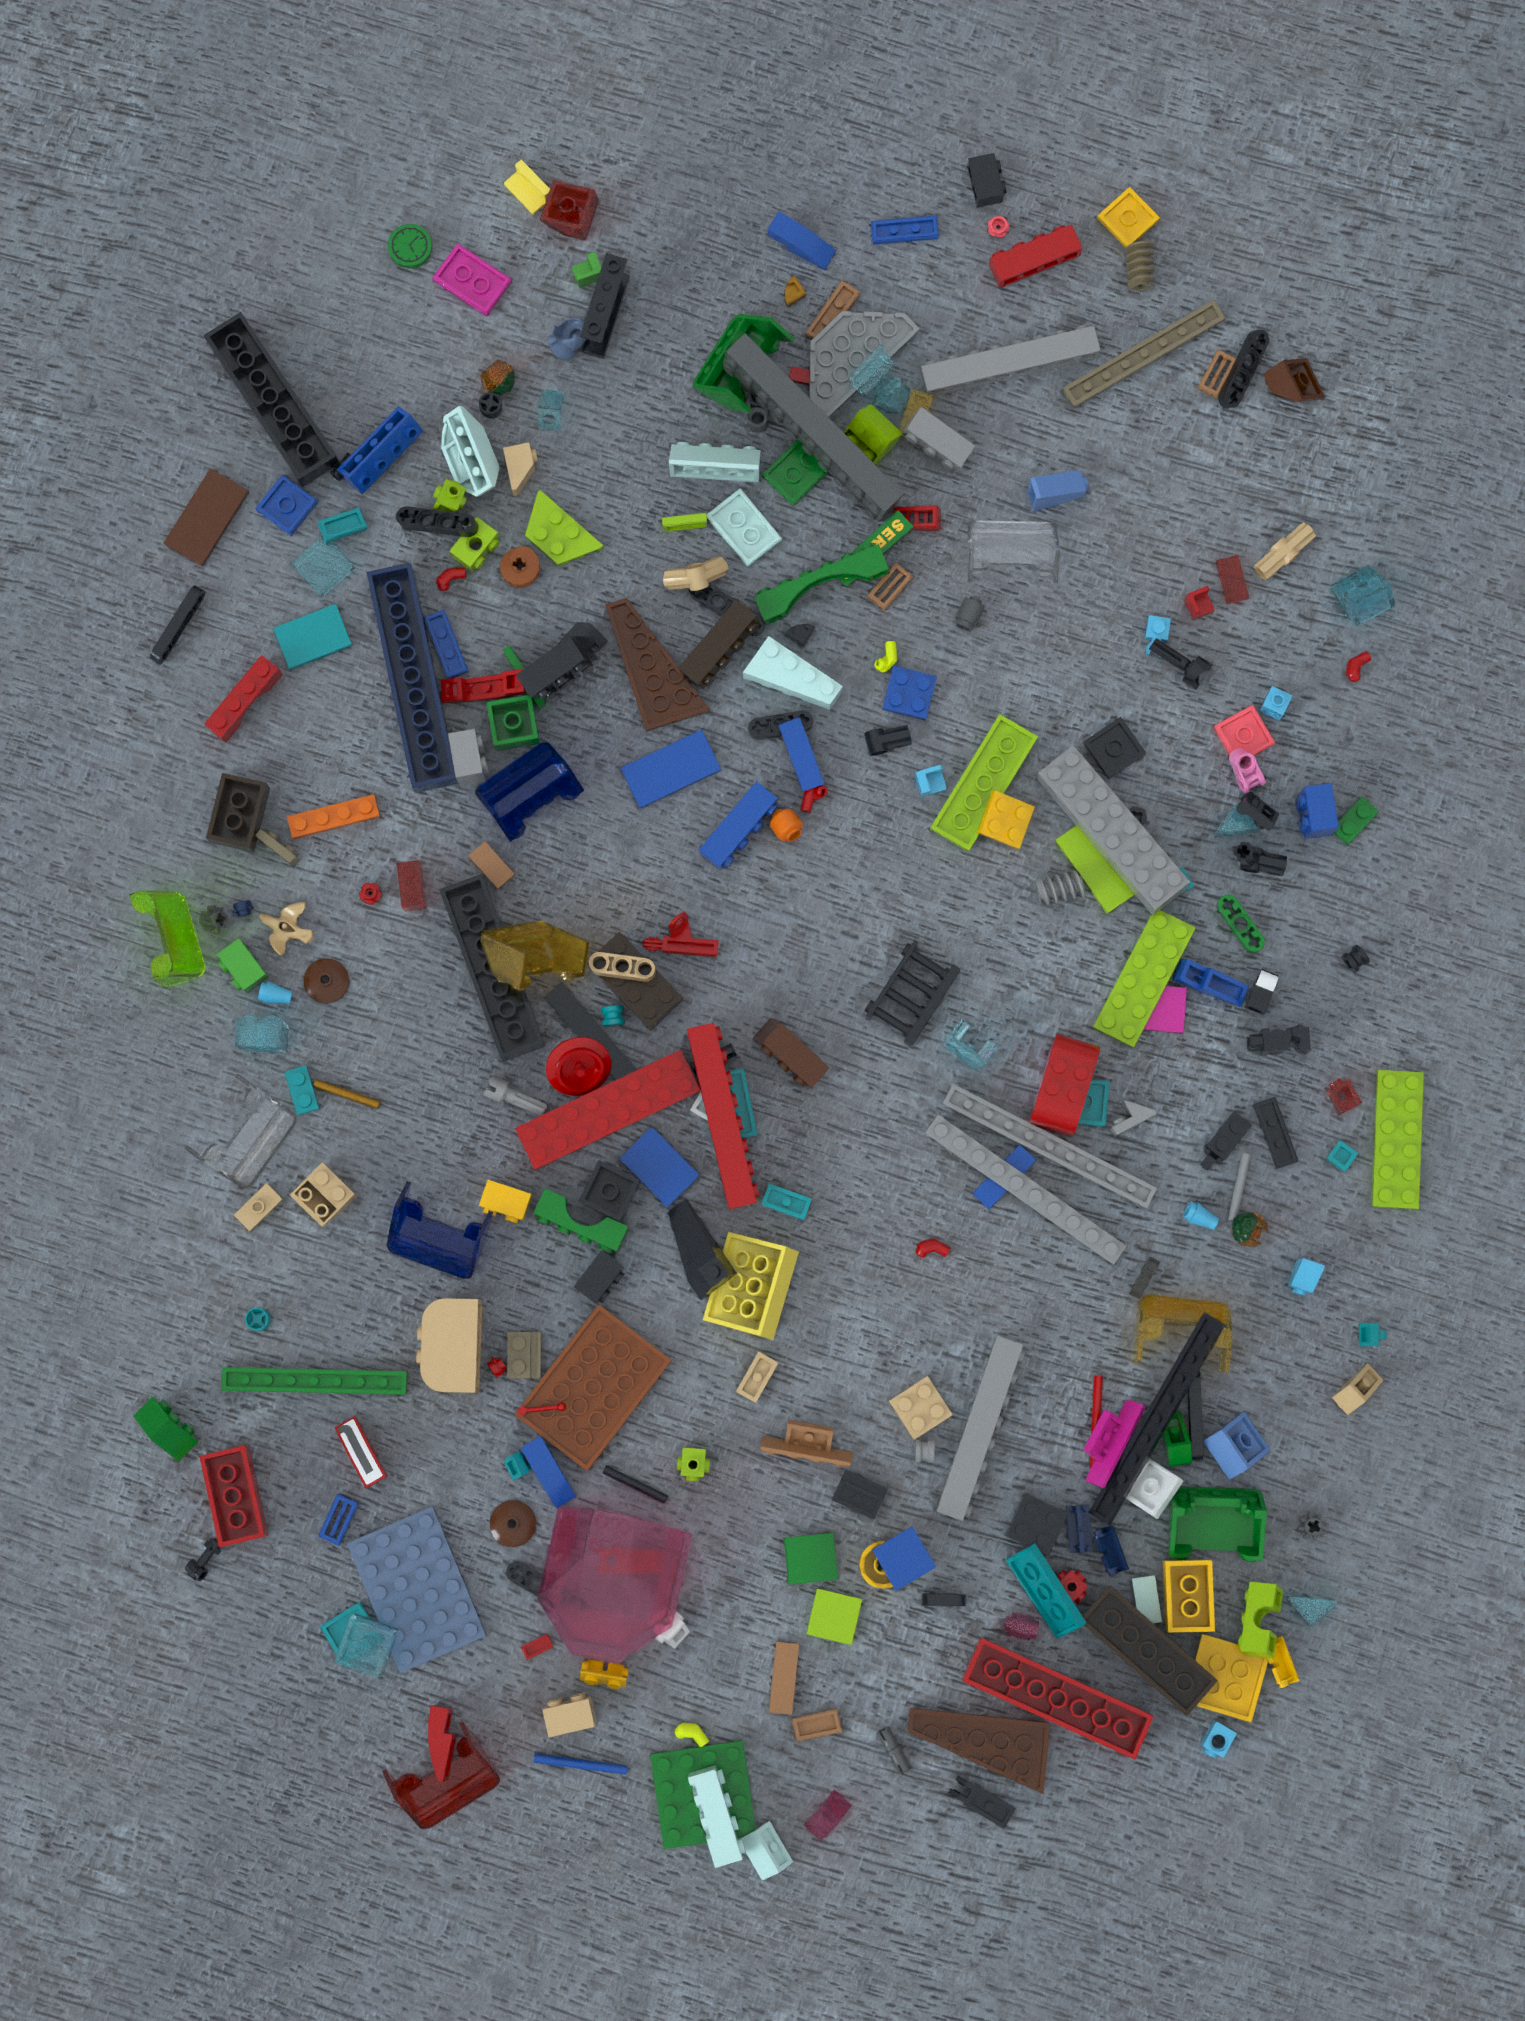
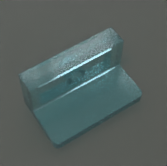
[849,344,896,396]

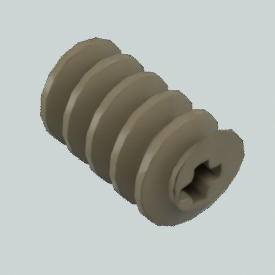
[1125,241,1155,292]

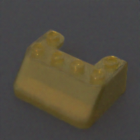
[480,921,590,990]

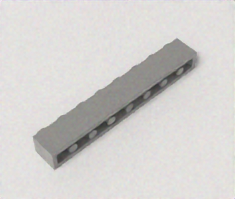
[920,325,1101,398]
[936,1336,1026,1521]

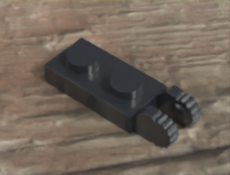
[948,1775,1016,1829]

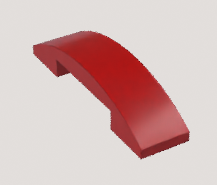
[441,669,526,703]

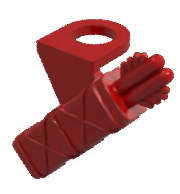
[642,912,719,958]

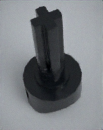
[1149,638,1213,690]

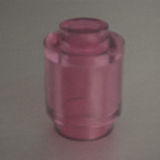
[1004,1613,1039,1640]

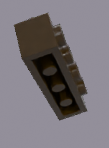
[679,599,761,689]

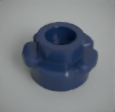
[232,900,254,917]

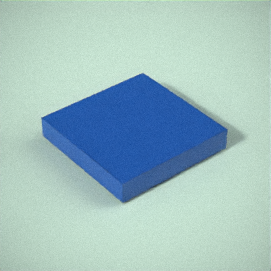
[255,474,318,536]
[872,1526,936,1591]

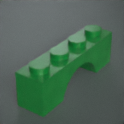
[533,1188,629,1254]

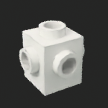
[649,1607,690,1649]

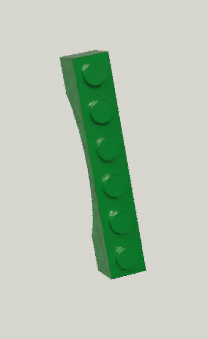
[754,544,890,625]

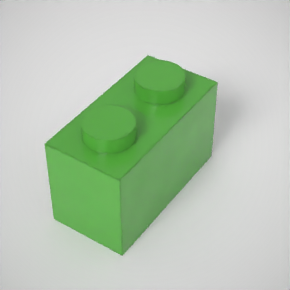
[217,938,269,993]

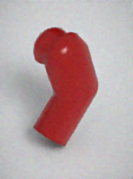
[436,567,466,591]
[1346,651,1371,682]
[800,785,828,813]
[915,1238,951,1258]

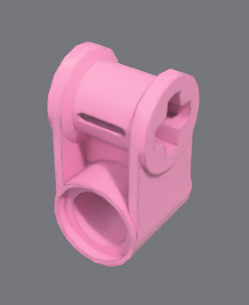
[1229,748,1266,793]

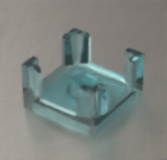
[943,1019,998,1072]

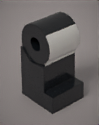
[1244,968,1279,1015]

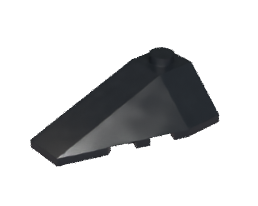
[668,1199,737,1300]

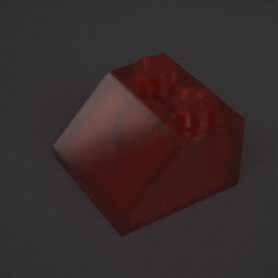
[540,180,599,241]

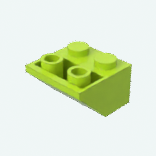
[843,404,903,465]

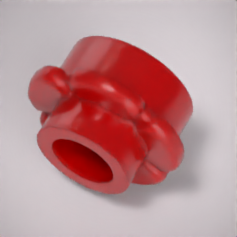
[359,883,382,905]
[487,1357,507,1378]

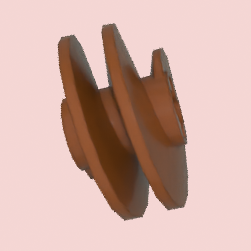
[500,546,540,588]

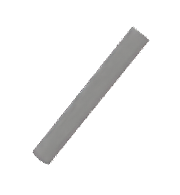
[1228,1153,1251,1221]

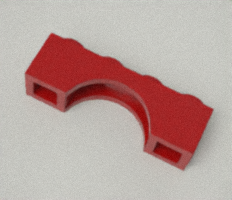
[204,655,283,743]

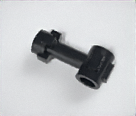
[185,1537,221,1581]

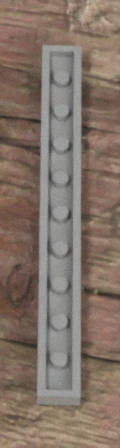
[942,1084,1157,1209]
[925,1114,1127,1265]

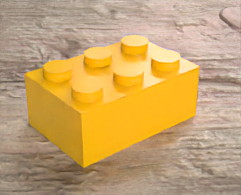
[1162,1559,1215,1633]

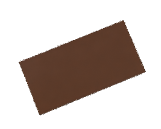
[164,468,249,567]

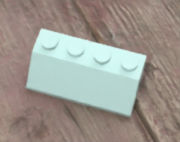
[669,442,761,482]

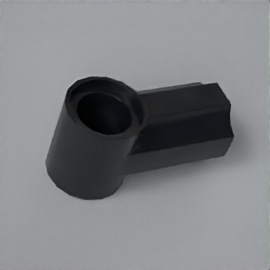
[864,725,912,756]

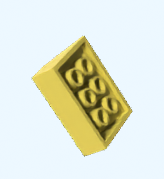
[703,1232,799,1340]

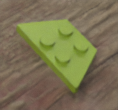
[525,490,604,567]

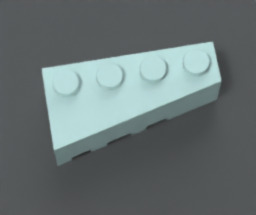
[743,636,843,710]
[688,1765,746,1868]

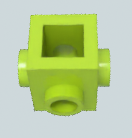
[432,479,467,513]
[677,1447,710,1482]

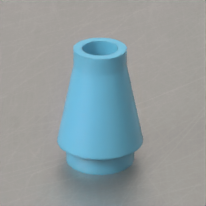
[258,981,292,1004]
[1183,1201,1219,1230]

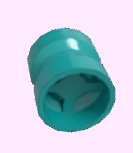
[245,1307,271,1331]

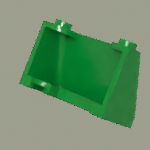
[1168,1486,1267,1562]

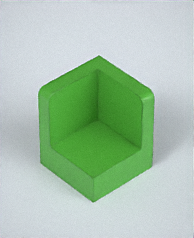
[572,252,601,288]

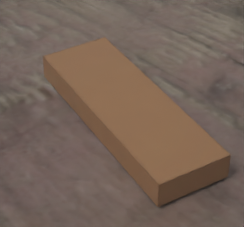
[805,280,860,340]
[769,1641,799,1715]

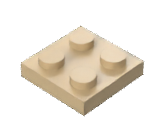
[889,1376,953,1440]

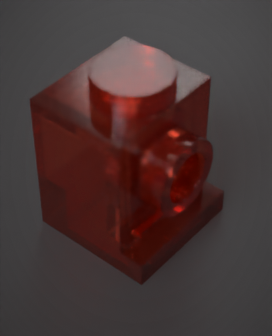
[1326,1078,1362,1116]

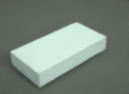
[1131,1575,1162,1623]

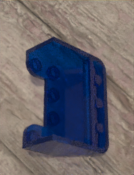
[475,742,584,842]

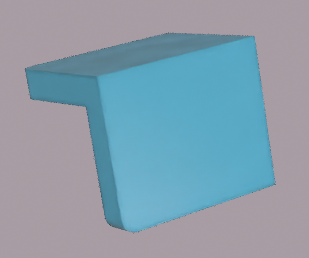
[915,765,947,798]

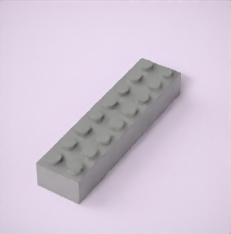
[1037,745,1190,916]

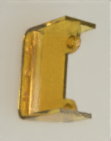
[1133,1295,1232,1373]

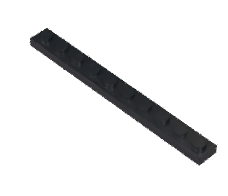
[1089,1312,1226,1525]

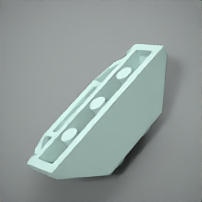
[441,406,500,497]

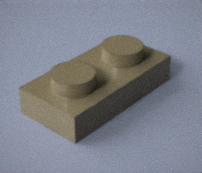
[255,829,299,867]

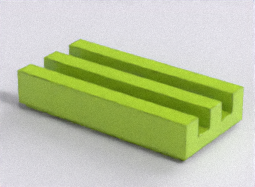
[662,513,707,532]

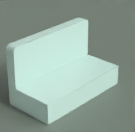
[740,1821,793,1880]

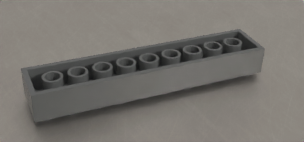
[722,333,904,522]

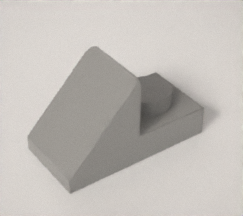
[1110,1100,1157,1137]

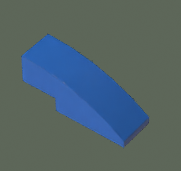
[768,211,836,270]
[778,717,824,791]
[1172,959,1249,1007]
[521,1436,576,1508]

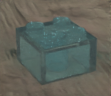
[235,1015,289,1052]
[335,1613,399,1678]

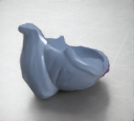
[547,317,587,360]

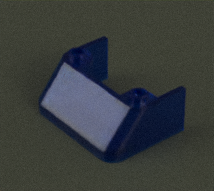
[386,1181,493,1279]

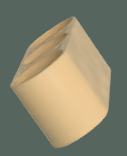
[589,952,656,982]

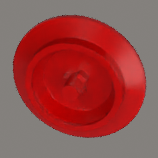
[546,1037,611,1096]

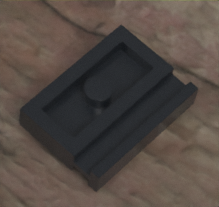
[832,1469,888,1519]

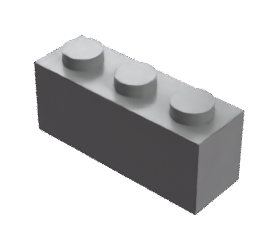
[902,407,975,471]

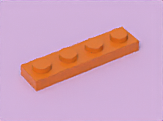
[287,794,380,840]

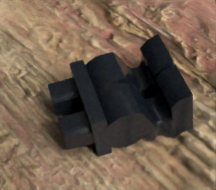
[1247,1024,1311,1056]

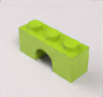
[1238,1582,1283,1659]

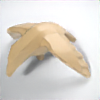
[259,902,314,955]

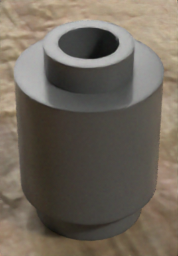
[955,596,984,631]

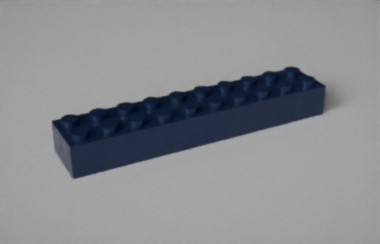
[366,563,459,793]

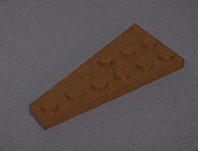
[908,1708,1050,1794]

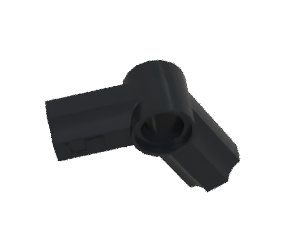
[1233,842,1287,876]

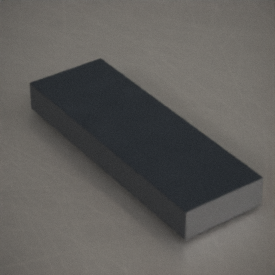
[1253,1097,1299,1169]

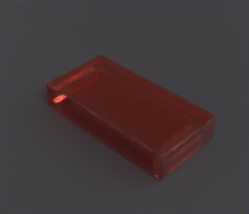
[1216,555,1249,604]

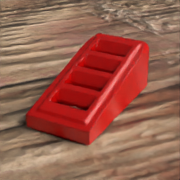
[894,505,941,531]

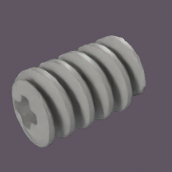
[1035,870,1085,906]

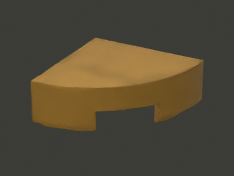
[784,276,807,307]

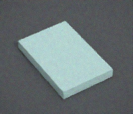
[706,488,782,568]

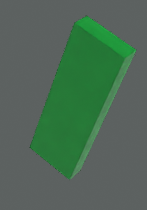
[503,646,546,711]

